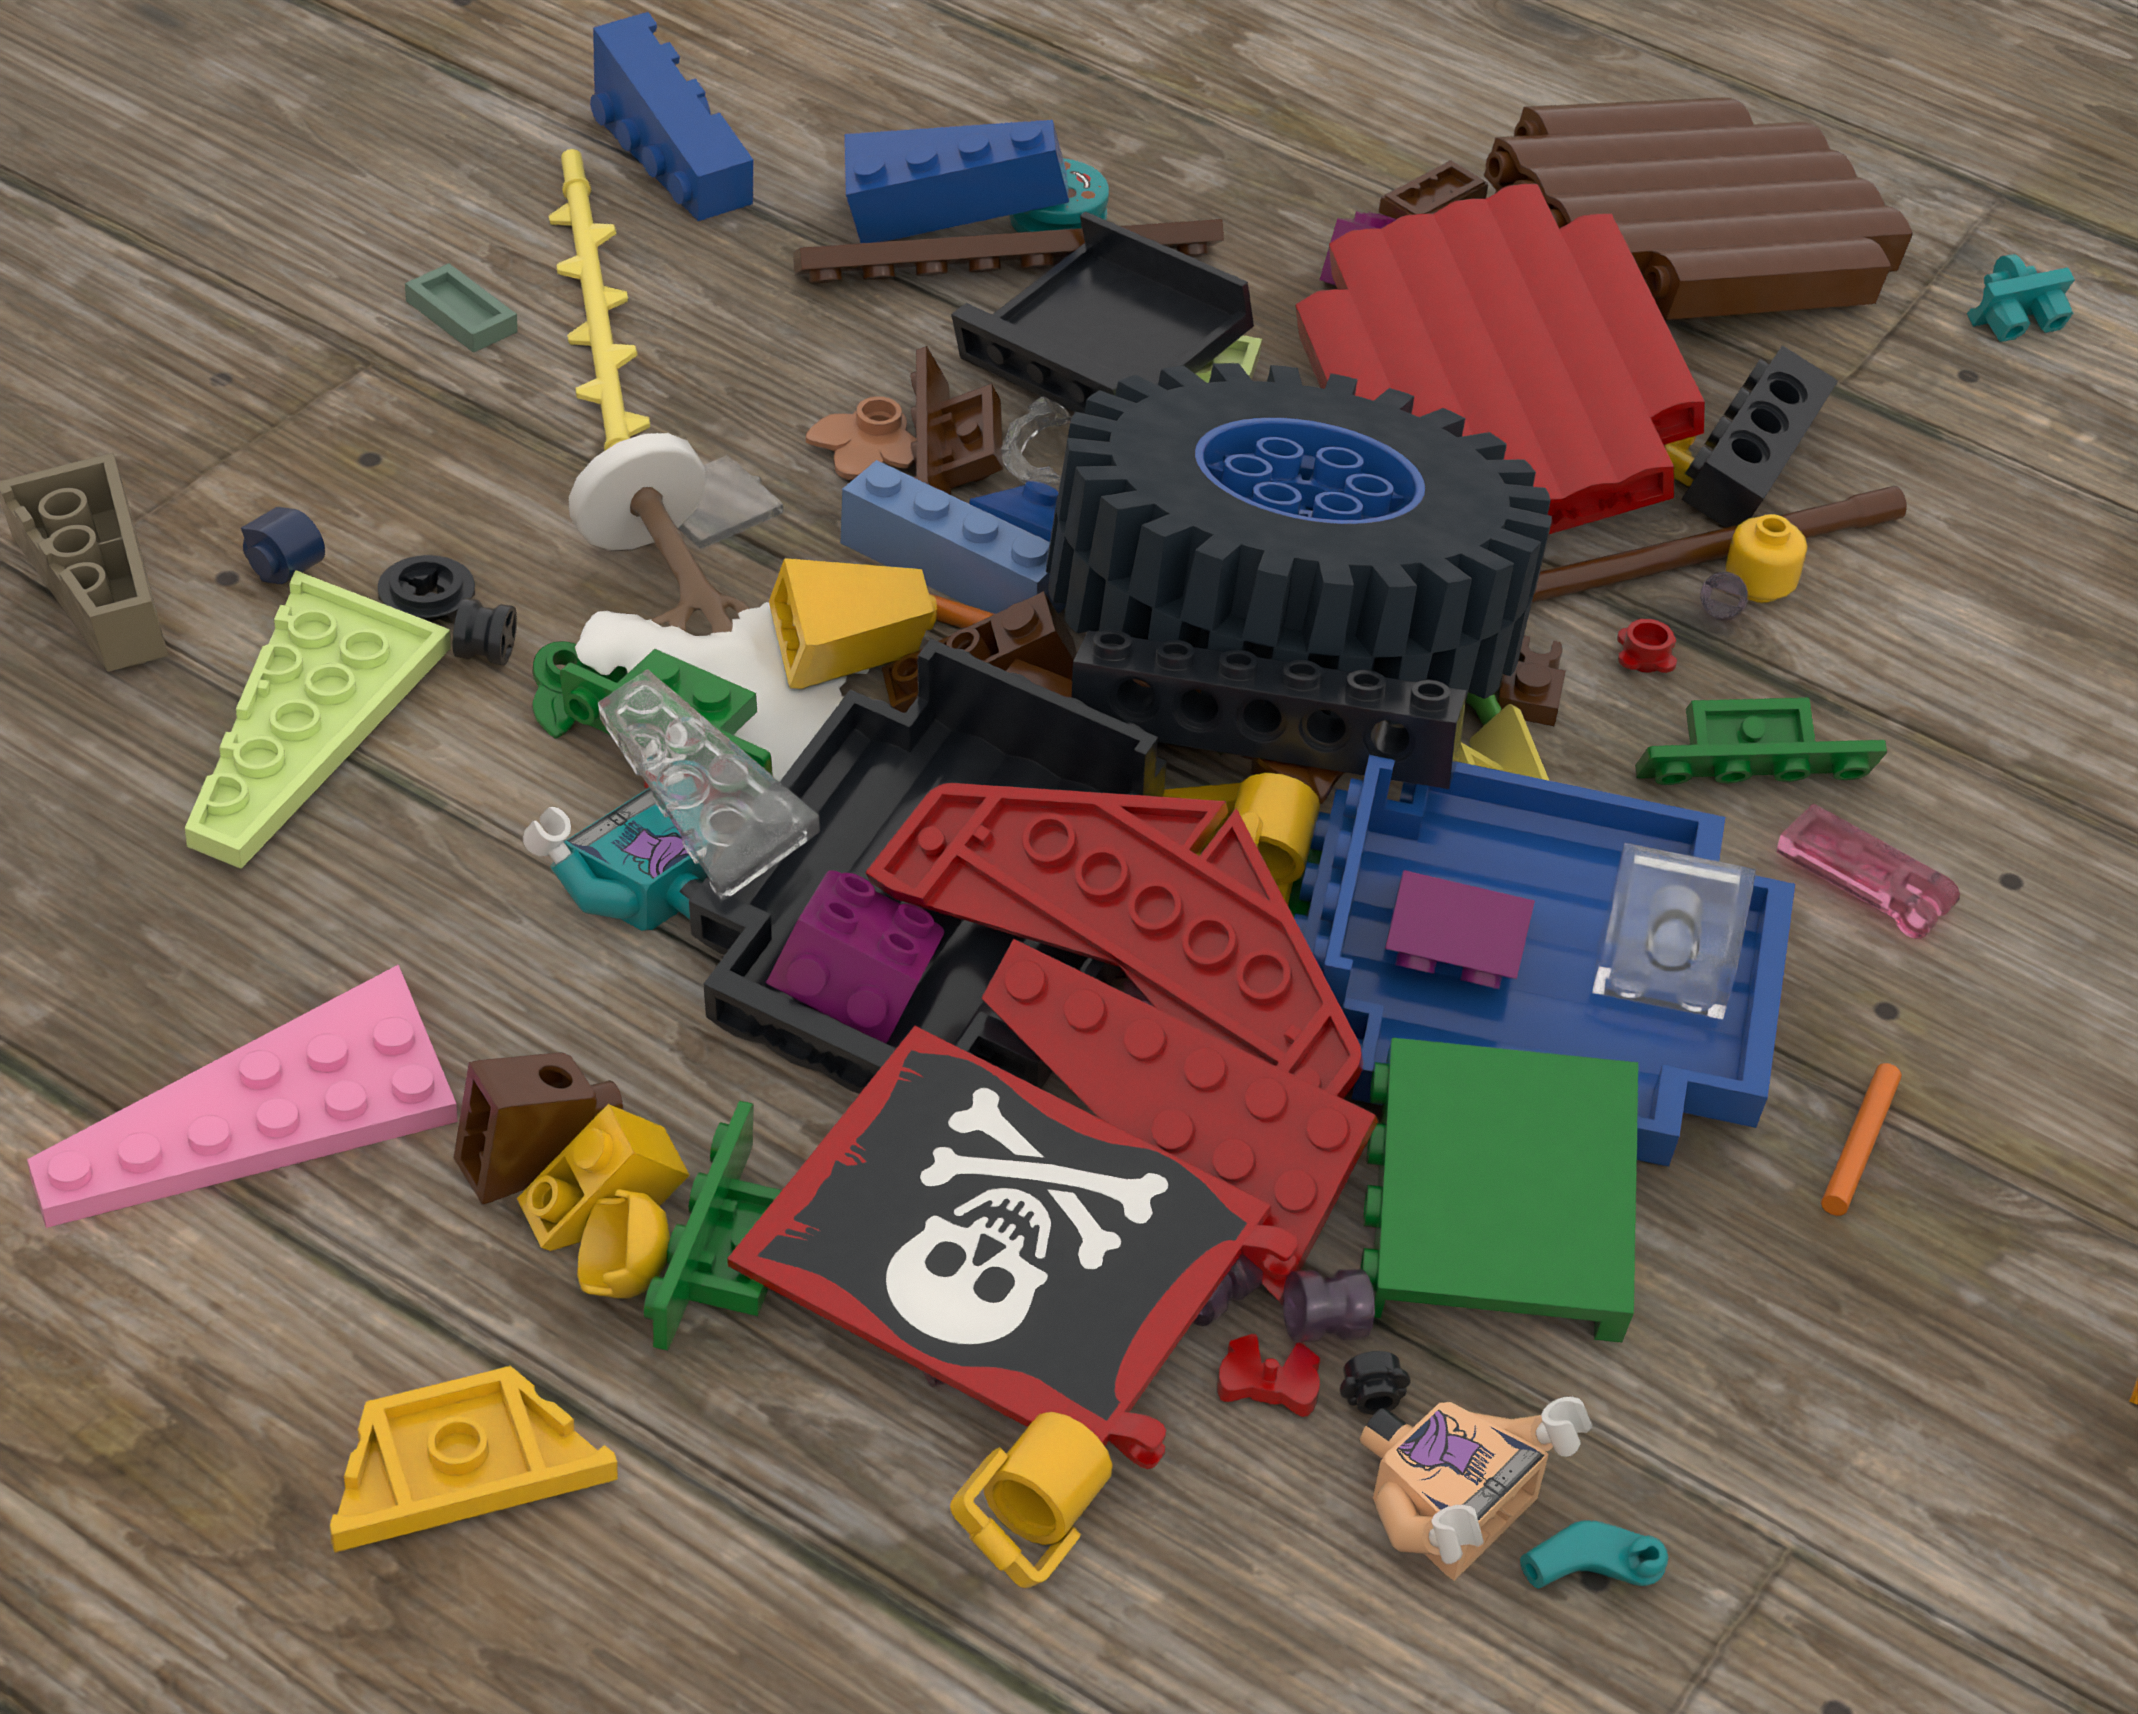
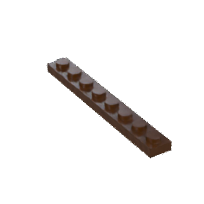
[793,219,1224,283]

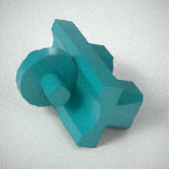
[1967,254,2075,342]

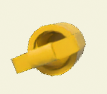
[1232,773,1320,906]
[950,1412,1112,1589]

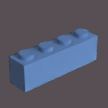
[840,460,1066,614]

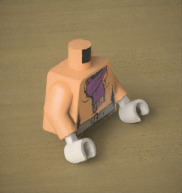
[1360,1397,1593,1581]

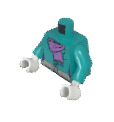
[523,734,717,931]

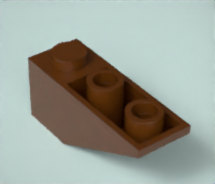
[882,591,1077,713]

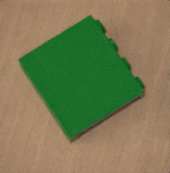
[1359,1038,1638,1343]

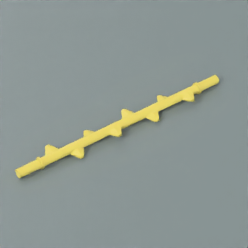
[549,149,650,451]

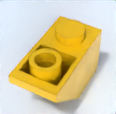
[517,1104,690,1251]

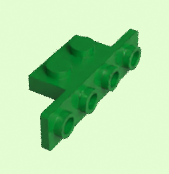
[560,649,774,804]
[1635,697,1887,785]
[644,1101,782,1351]

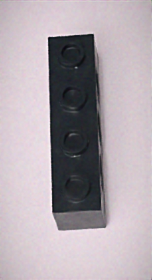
[1682,345,1838,528]

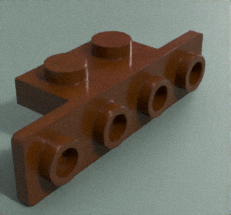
[910,346,1003,495]

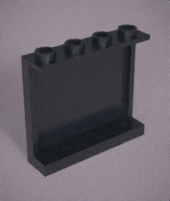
[951,212,1254,413]

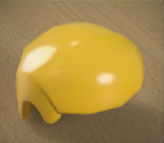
[577,1189,670,1298]

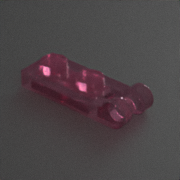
[1776,803,1960,939]

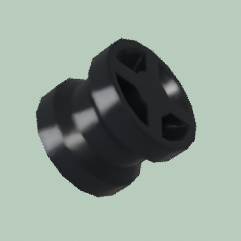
[452,598,517,666]

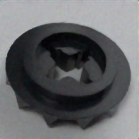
[378,555,475,623]

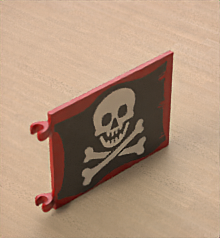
[727,1026,1298,1469]

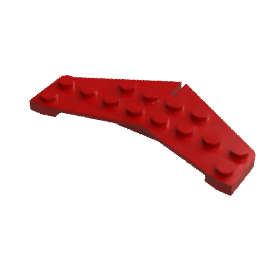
[865,783,1363,1099]

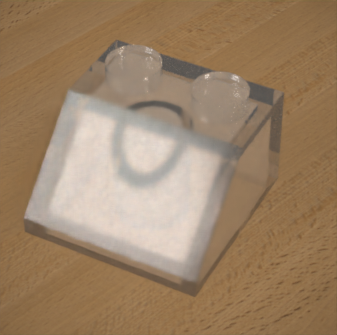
[1592,843,1756,1020]

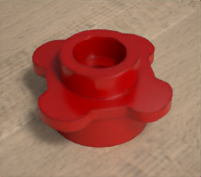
[1617,619,1677,673]

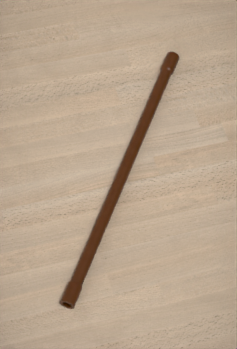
[1532,486,1907,603]

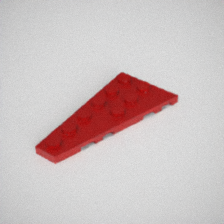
[982,939,1378,1306]

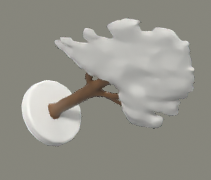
[569,433,869,789]

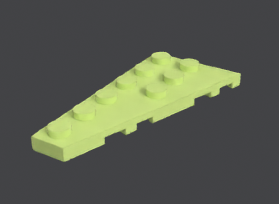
[185,570,451,869]

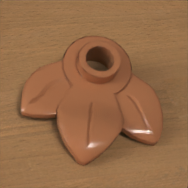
[806,396,916,480]

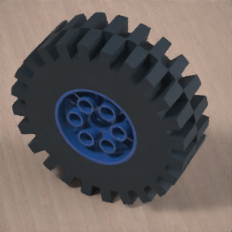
[1046,363,1552,725]

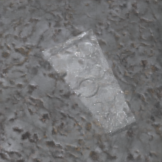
[598,669,820,903]

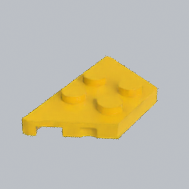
[330,1366,618,1553]

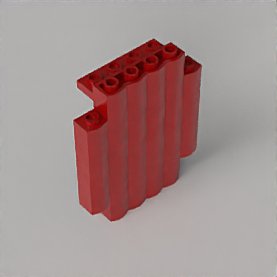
[1295,184,1705,534]

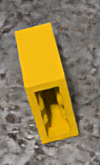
[769,558,937,689]

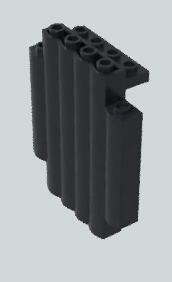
[689,639,1167,1094]

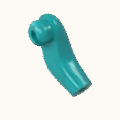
[1520,1520,1669,1589]

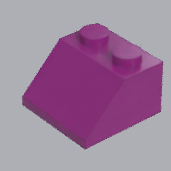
[1385,870,1535,989]

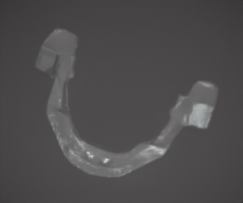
[1001,395,1071,493]

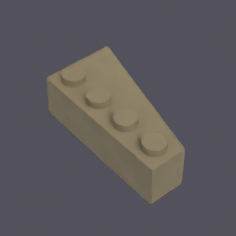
[0,453,168,672]

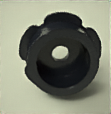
[1340,1351,1411,1415]

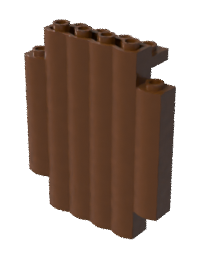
[1483,97,1913,320]

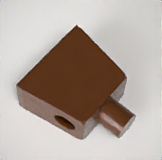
[453,1052,623,1205]

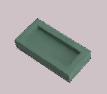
[405,263,518,353]

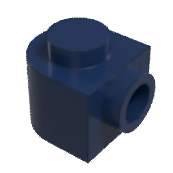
[241,507,325,584]

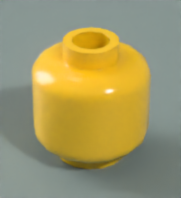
[1725,514,1807,603]

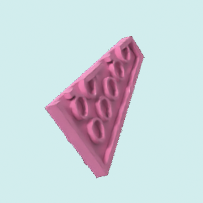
[27,964,458,1228]

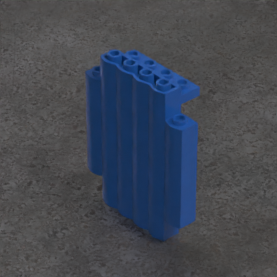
[1294,755,1795,1167]

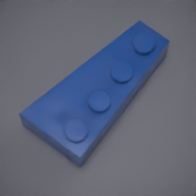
[590,12,754,221]
[844,120,1069,243]

